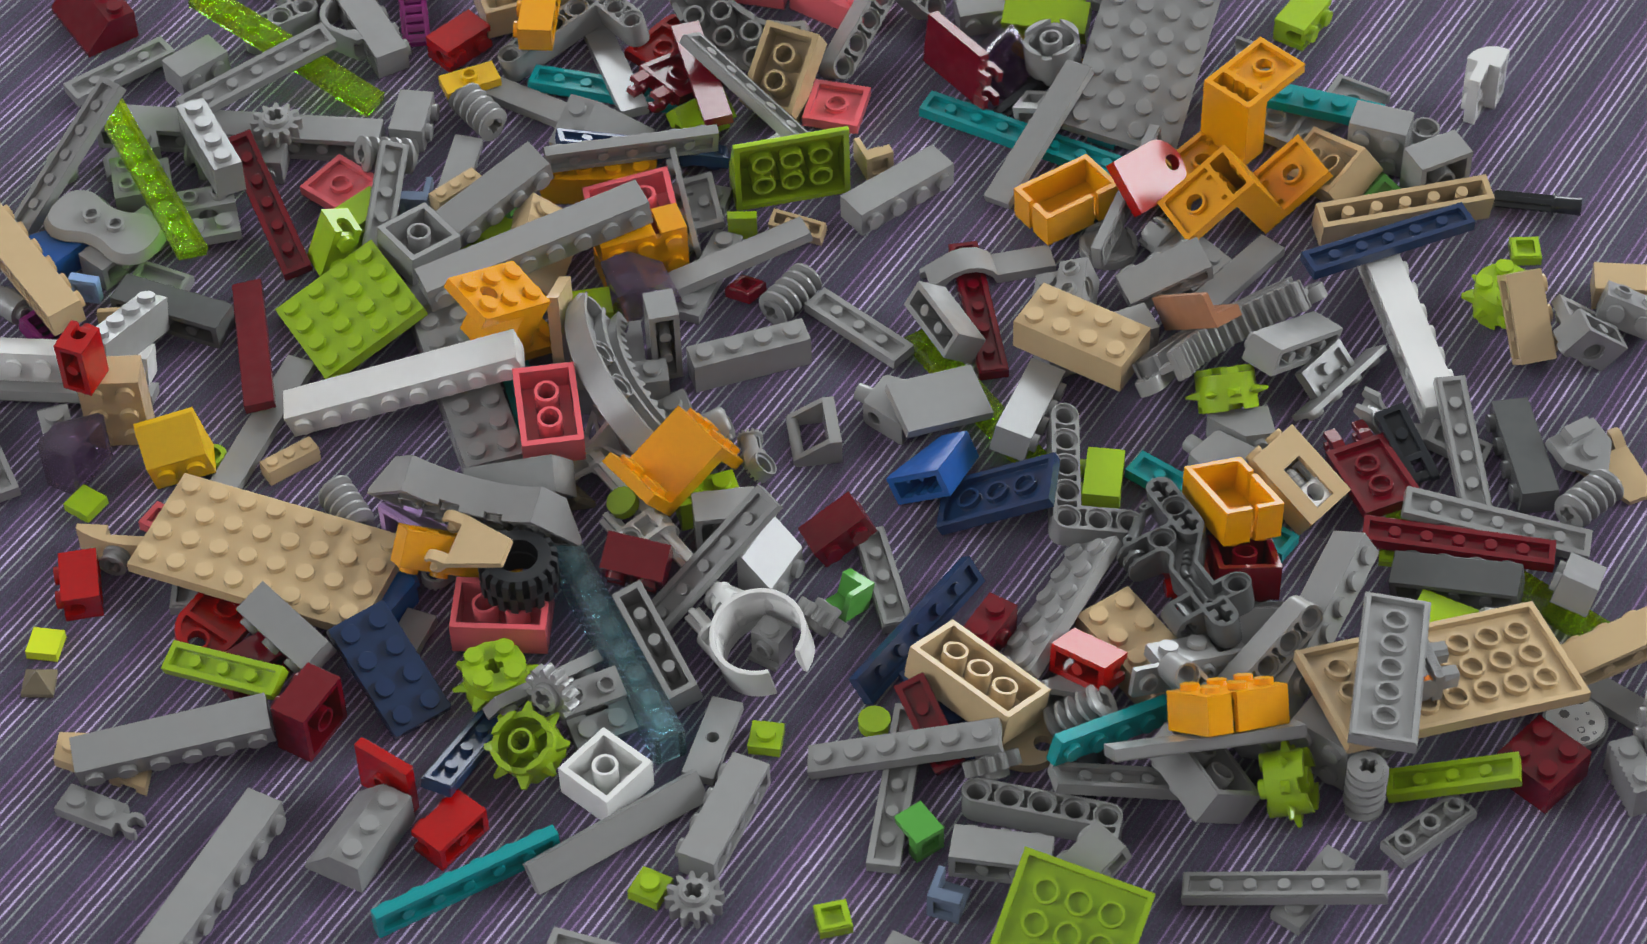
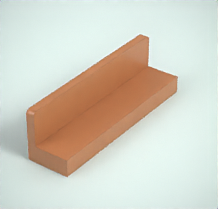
[1152,292,1242,331]

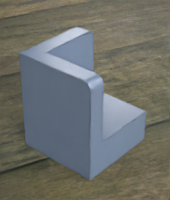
[399,177,434,215]
[927,865,971,924]

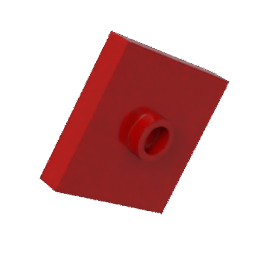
[354,737,419,812]

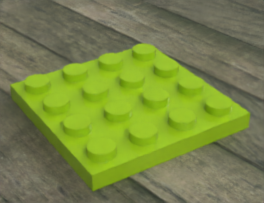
[275,240,428,379]
[990,846,1156,944]

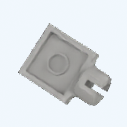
[1139,216,1232,293]

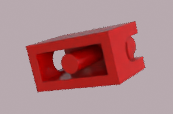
[426,9,493,73]
[53,320,109,396]
[53,547,105,622]
[1049,627,1128,690]
[411,789,489,871]

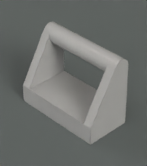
[786,396,843,467]

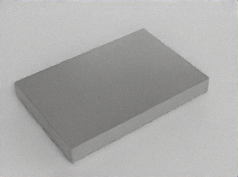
[885,364,994,438]

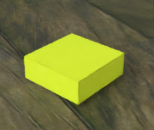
[25,627,66,662]

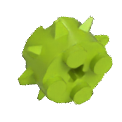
[1461,259,1525,330]
[1185,363,1268,414]
[452,638,538,713]
[484,701,570,790]
[1258,740,1320,828]

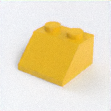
[133,407,216,489]

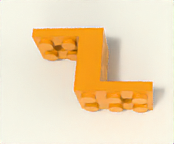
[1166,36,1305,177]
[1157,134,1333,240]
[444,261,552,361]
[602,406,744,517]

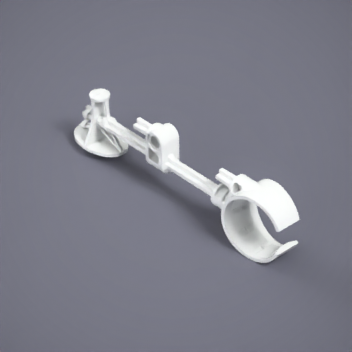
[573,404,815,697]

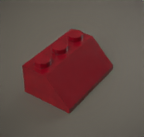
[51,0,139,58]

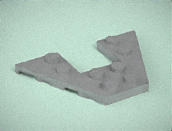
[1235,36,1391,149]

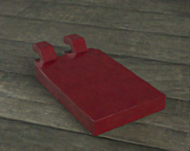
[923,11,1003,110]
[626,49,724,114]
[1323,419,1419,518]

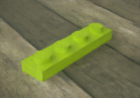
[161,640,289,700]
[1386,751,1522,803]

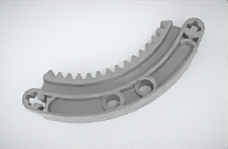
[1132,276,1328,398]
[565,291,666,454]

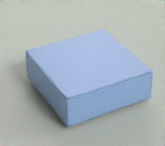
[68,272,104,304]

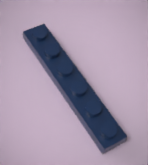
[555,128,730,170]
[1300,202,1476,280]
[848,556,985,704]

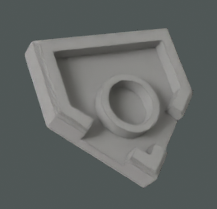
[1544,416,1612,474]

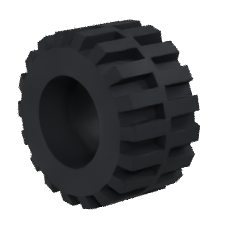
[478,527,561,614]

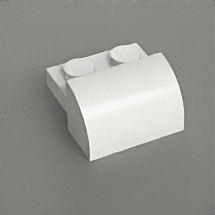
[1461,46,1510,124]

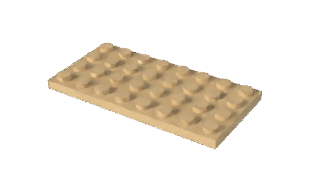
[127,473,399,630]
[1293,601,1591,754]

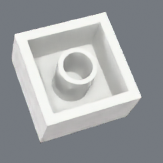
[558,727,654,820]

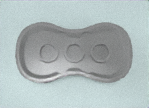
[44,190,168,265]

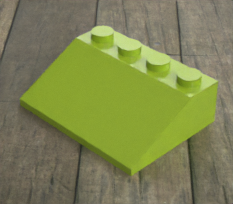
[729,126,851,211]

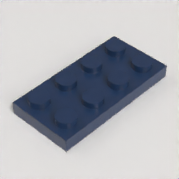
[936,452,1060,535]
[327,600,452,741]

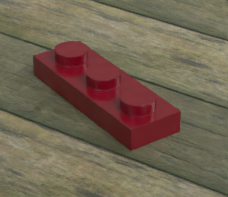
[894,672,966,776]

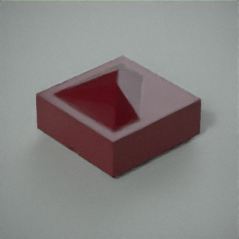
[725,274,767,304]

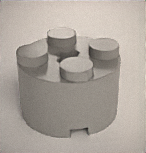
[1023,19,1082,86]

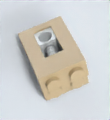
[1245,424,1351,535]

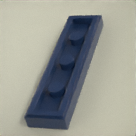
[421,710,498,798]

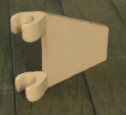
[1576,427,1647,505]
[424,510,513,572]

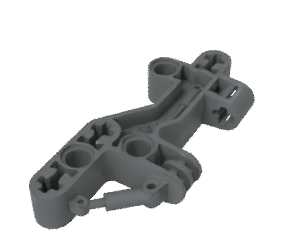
[1116,477,1255,648]

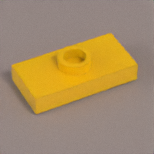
[438,60,502,100]

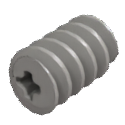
[448,83,507,142]
[354,135,419,174]
[759,263,822,325]
[1554,468,1624,528]
[318,475,376,527]
[1043,685,1118,737]
[1343,751,1389,822]

